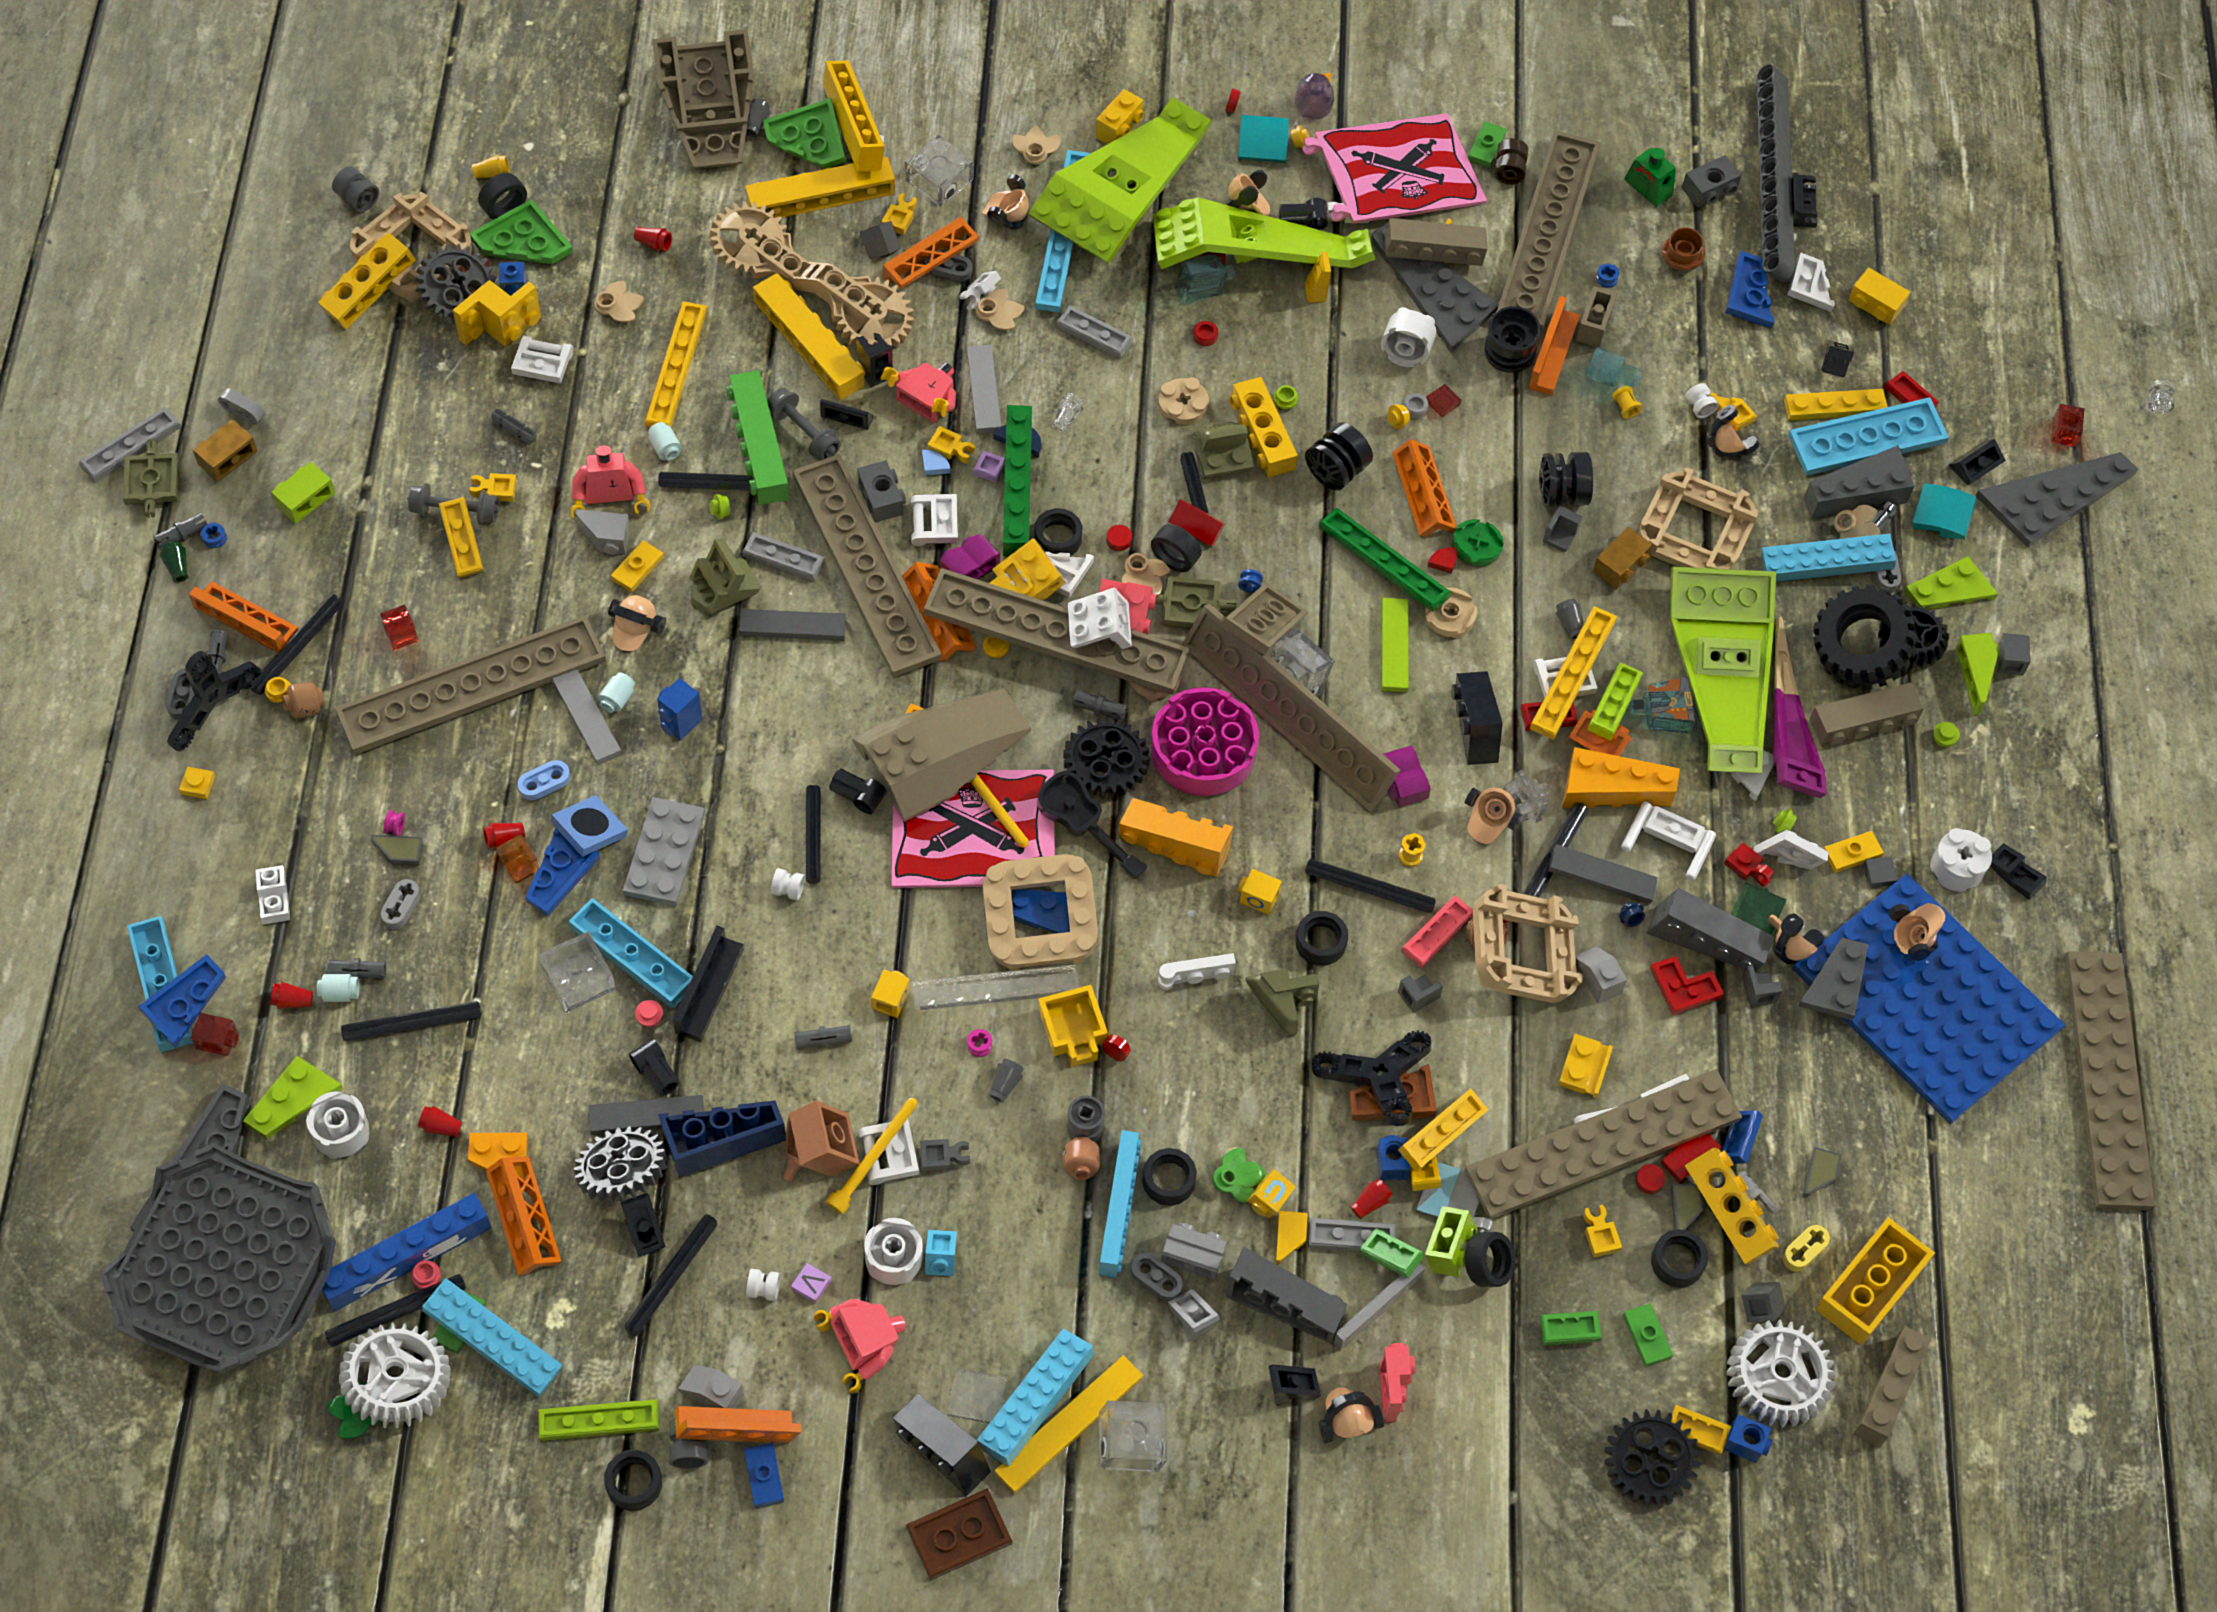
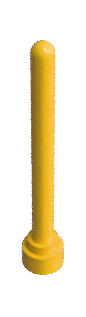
[970,774,1029,848]
[825,1098,918,1215]

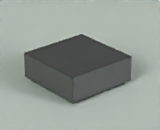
[1864,857,1898,888]

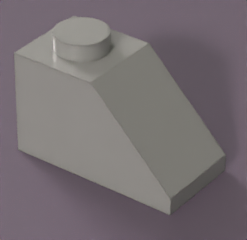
[576,509,630,555]
[1575,946,1627,1004]
[678,1365,744,1409]

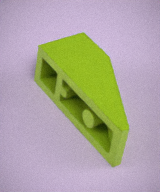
[1955,633,1999,715]

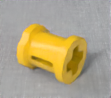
[1612,385,1643,419]
[1399,833,1426,867]

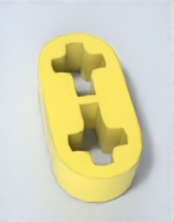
[1783,1225,1830,1272]

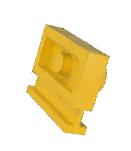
[1558,1034,1613,1098]

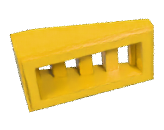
[1304,252,1331,303]

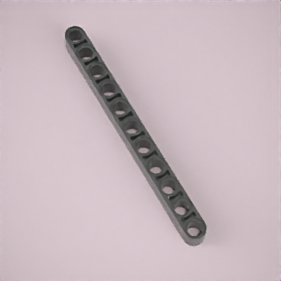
[1757,64,1795,284]

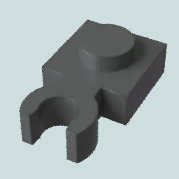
[920,1139,970,1171]

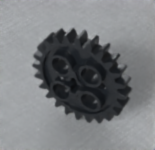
[1063,717,1150,799]
[1604,1409,1701,1507]

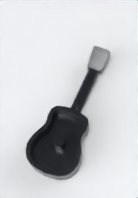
[1037,771,1147,879]

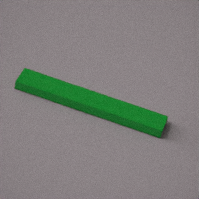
[1319,508,1451,612]

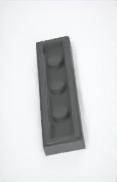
[739,609,846,641]
[1548,844,1658,904]
[589,1095,704,1135]

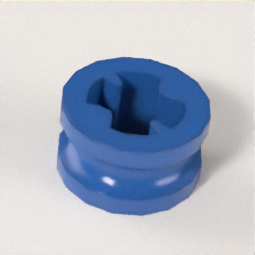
[1597,264,1619,288]
[201,523,227,548]
[1238,569,1263,593]

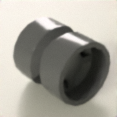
[332,166,379,212]
[1067,1095,1105,1142]
[669,1419,708,1469]

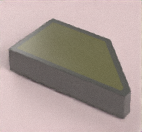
[371,835,423,866]
[1802,1147,1842,1198]
[1671,1184,1703,1230]

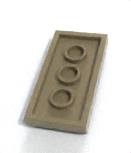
[1221,583,1308,656]

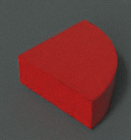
[1427,547,1458,573]

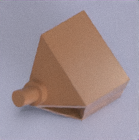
[782,1100,860,1182]

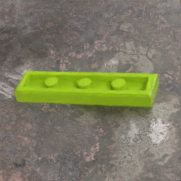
[1381,598,1409,693]
[1587,662,1643,740]
[538,1399,659,1441]

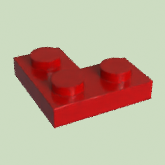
[1650,956,1724,1015]

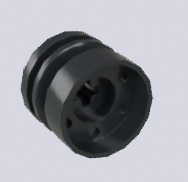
[1485,306,1541,373]
[1305,422,1373,491]
[1539,452,1593,507]

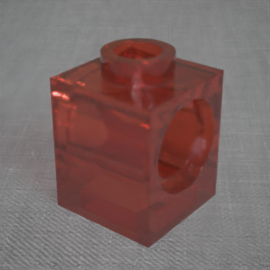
[2051,404,2085,447]
[380,604,418,651]
[191,1012,239,1057]

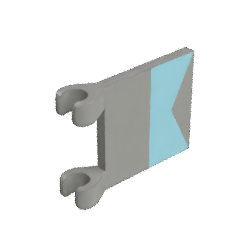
[1416,1162,1493,1233]

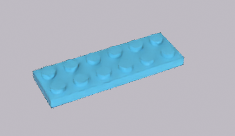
[1788,398,1949,476]

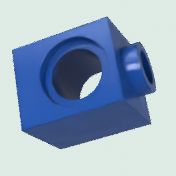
[499,262,527,296]
[1376,1135,1411,1181]
[1724,1414,1773,1463]

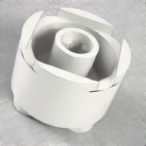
[1381,307,1436,367]
[1930,828,1992,892]
[306,1091,370,1159]
[864,1218,923,1285]

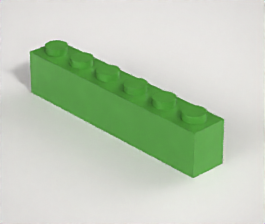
[726,370,789,505]

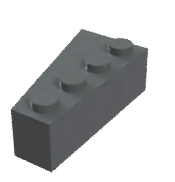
[1804,445,1914,519]
[1647,887,1774,971]
[1226,1247,1348,1344]

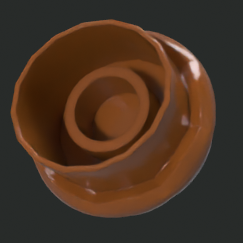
[1662,227,1705,271]

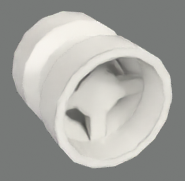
[1685,383,1719,419]
[771,868,805,901]
[746,1269,780,1301]

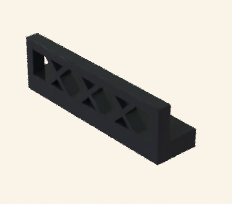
[673,926,744,1042]

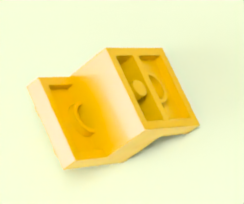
[453,280,541,347]

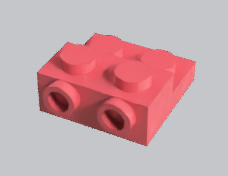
[1099,579,1157,635]
[1379,1343,1415,1423]

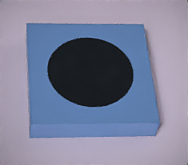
[551,795,628,857]

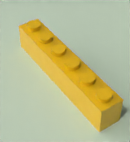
[823,60,885,172]
[745,157,895,219]
[753,273,865,401]

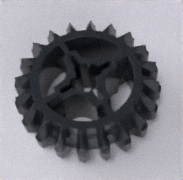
[1878,602,1950,670]

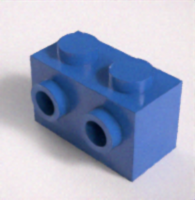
[657,678,703,741]

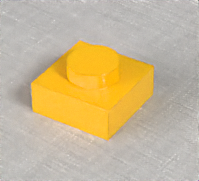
[179,766,215,800]

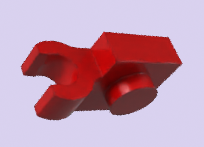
[1724,843,1774,887]

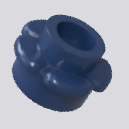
[1619,902,1645,927]

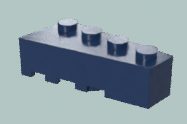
[658,1100,786,1177]

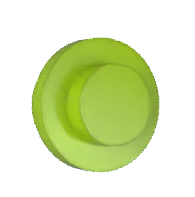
[1273,385,1299,410]
[709,494,730,520]
[1933,722,1960,747]
[1773,808,1797,833]

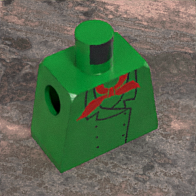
[1624,148,1676,207]

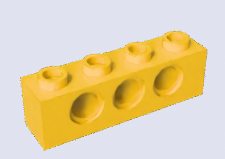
[318,232,416,330]
[1229,377,1298,478]
[1685,1148,1779,1264]

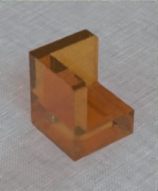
[496,834,539,883]

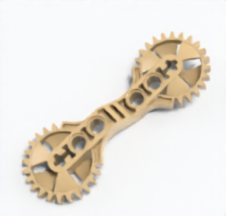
[709,201,914,348]

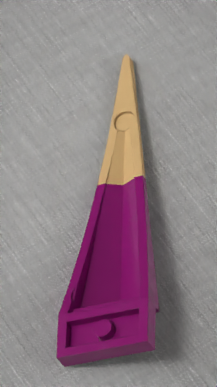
[1773,616,1827,798]

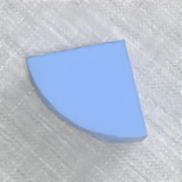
[922,449,950,476]

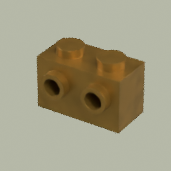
[193,420,258,482]
[1592,526,1653,590]

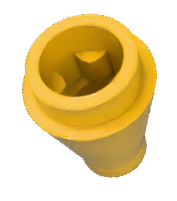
[472,154,510,179]

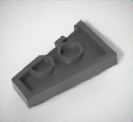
[1799,938,1869,1020]

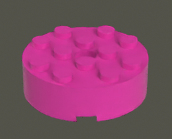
[1151,687,1259,796]

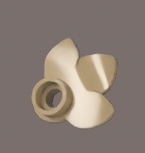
[1012,126,1061,165]
[594,281,644,323]
[975,289,1025,330]
[1834,505,1881,539]
[1122,553,1170,594]

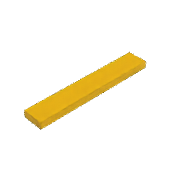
[645,301,707,427]
[1530,606,1618,740]
[994,1355,1143,1495]

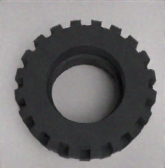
[1813,584,1918,689]

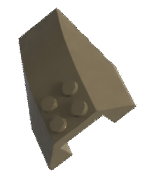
[652,29,754,169]
[852,689,1031,822]

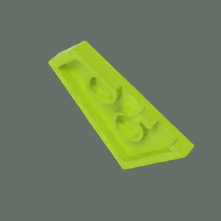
[1904,556,1998,610]
[243,1056,343,1139]

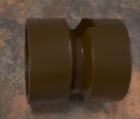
[1494,138,1529,185]

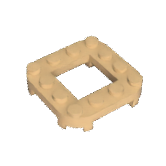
[350,192,473,302]
[1638,468,1758,570]
[983,854,1099,971]
[1473,884,1583,1003]

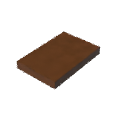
[906,1488,1013,1581]

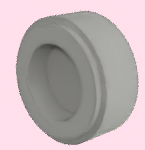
[1403,393,1429,419]

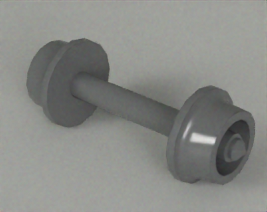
[767,388,841,460]
[407,483,501,525]

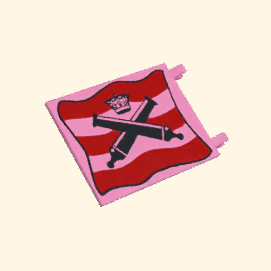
[1302,113,1487,224]
[892,769,1055,888]

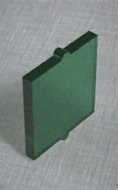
[1731,882,1787,935]

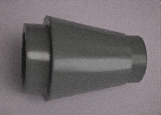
[746,99,770,137]
[1556,599,1584,639]
[989,1059,1024,1103]

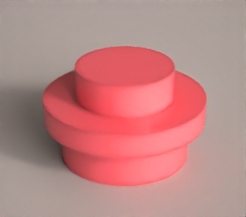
[635,1000,663,1028]
[411,1261,441,1289]

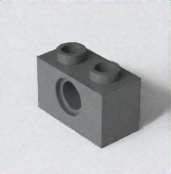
[1682,155,1742,208]
[857,460,906,523]

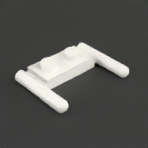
[1621,801,1716,881]

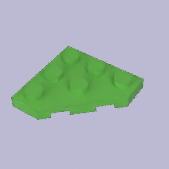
[763,98,847,169]
[470,199,573,264]

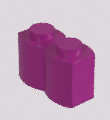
[940,533,1000,579]
[1383,745,1431,807]

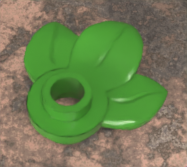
[1213,1148,1266,1203]

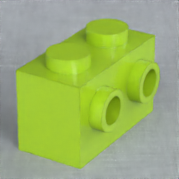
[271,461,335,524]
[1425,1206,1477,1277]

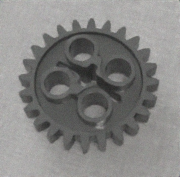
[415,244,497,324]
[573,1126,668,1203]

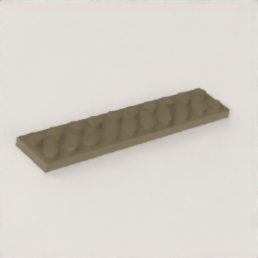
[1497,130,1601,332]
[792,454,942,678]
[923,568,1189,695]
[1181,604,1401,812]
[335,615,606,755]
[2065,951,2155,1211]
[1464,1069,1742,1219]

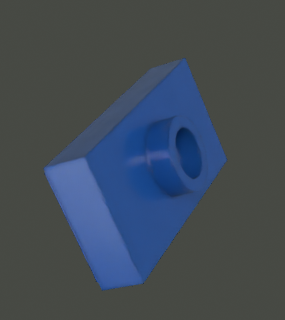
[1721,1110,1763,1164]
[744,1443,784,1508]

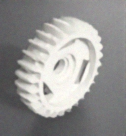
[1726,1319,1836,1428]
[339,1322,451,1429]

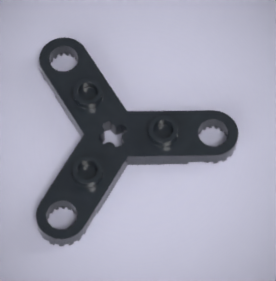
[167,651,261,752]
[1312,1030,1432,1126]

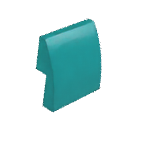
[1238,115,1289,163]
[1912,483,1977,539]

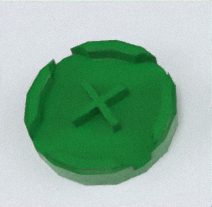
[1452,519,1504,566]

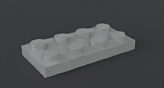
[623,797,705,906]

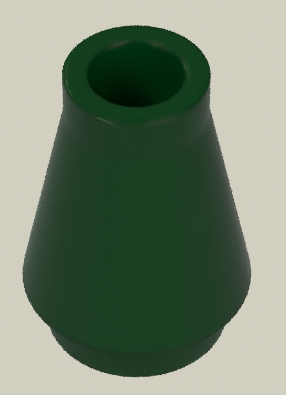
[160,542,189,583]

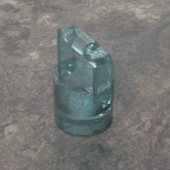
[1586,347,1642,387]

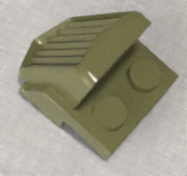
[1192,422,1254,479]
[690,538,761,614]
[1245,968,1319,1035]

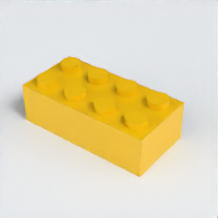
[1815,1217,1935,1346]

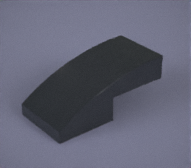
[1990,843,2047,900]

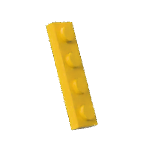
[1784,389,1888,421]
[1398,1088,1489,1171]

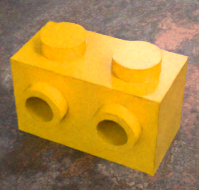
[1095,89,1144,144]
[1848,267,1910,325]

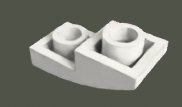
[256,865,290,925]

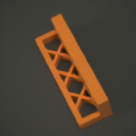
[882,216,979,289]
[1528,296,1580,396]
[1392,439,1457,538]
[902,562,977,661]
[189,581,298,653]
[486,1156,562,1276]
[675,1406,801,1443]

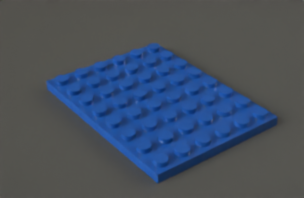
[1792,873,2065,1125]

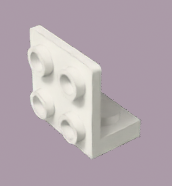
[1068,587,1132,649]

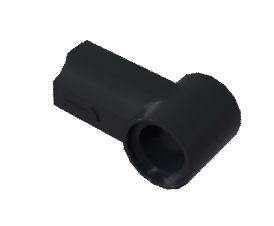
[1279,198,1328,230]
[829,768,887,815]
[629,1038,680,1096]

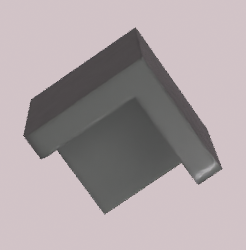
[860,221,900,259]
[1543,506,1583,552]
[1997,633,2031,675]
[1742,966,1782,1007]
[1398,975,1443,1013]
[1741,1282,1786,1323]

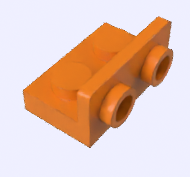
[1569,710,1632,756]

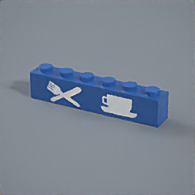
[322,1193,492,1312]

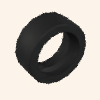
[478,173,527,220]
[1034,508,1083,557]
[1150,524,1202,572]
[1295,911,1348,966]
[1142,1148,1197,1206]
[1651,1229,1708,1288]
[1464,1232,1515,1287]
[604,1450,662,1511]

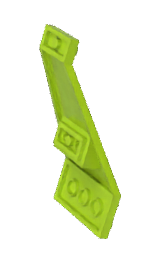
[1028,97,1212,264]
[1153,197,1376,269]
[1669,567,1776,773]

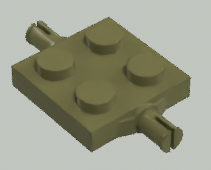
[123,439,179,518]
[1155,576,1236,628]

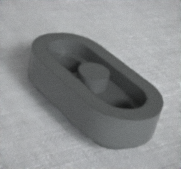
[924,250,972,282]
[165,668,194,719]
[1131,1253,1183,1301]

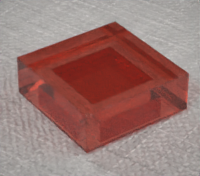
[1426,384,1462,417]

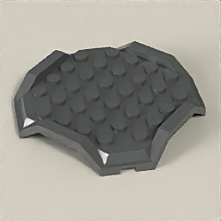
[100,1143,336,1374]

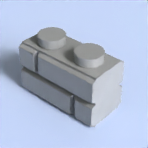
[1161,1223,1227,1280]

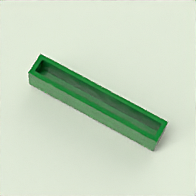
[1003,405,1032,556]

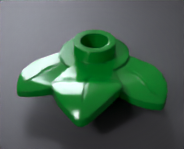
[326,1382,381,1439]

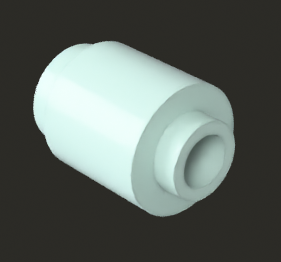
[648,422,682,461]
[598,673,635,713]
[317,974,360,1002]

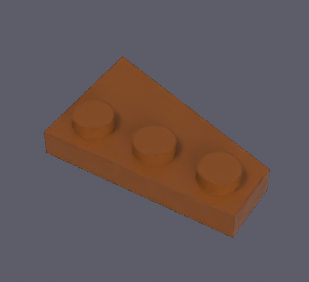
[1349,1064,1436,1121]

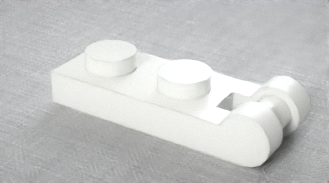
[1158,953,1236,990]

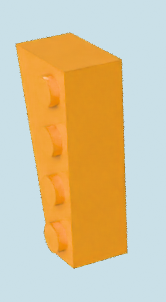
[1562,747,1680,808]
[1118,798,1233,878]

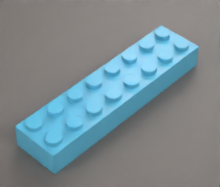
[1761,534,1896,582]
[569,898,693,1009]
[127,916,196,1053]
[1099,1130,1142,1278]
[422,1278,562,1398]
[977,1329,1095,1467]

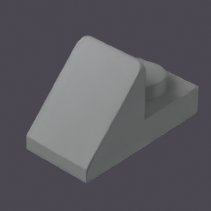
[1168,1289,1220,1342]

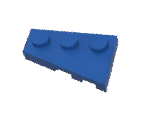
[1725,251,1775,328]
[525,827,600,916]
[1012,889,1070,934]
[138,954,226,1048]

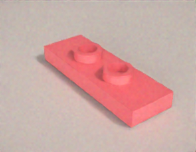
[1401,895,1473,969]

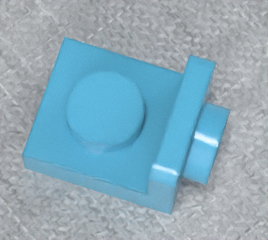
[925,1230,957,1276]

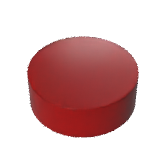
[1225,88,1241,114]
[1193,321,1218,346]
[1106,525,1132,551]
[1102,1035,1131,1061]
[1636,1164,1665,1194]

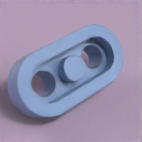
[517,760,570,800]

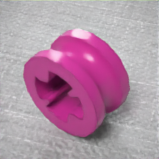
[384,810,405,836]
[967,1029,992,1057]

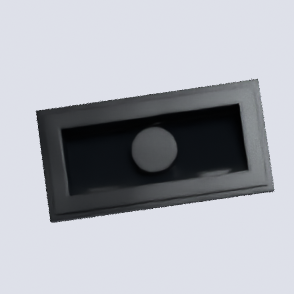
[820,399,874,430]
[1949,439,2006,485]

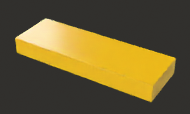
[439,497,484,578]

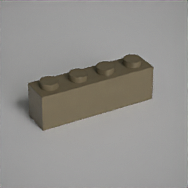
[1385,218,1488,266]
[1809,682,1924,746]
[1853,1325,1931,1448]

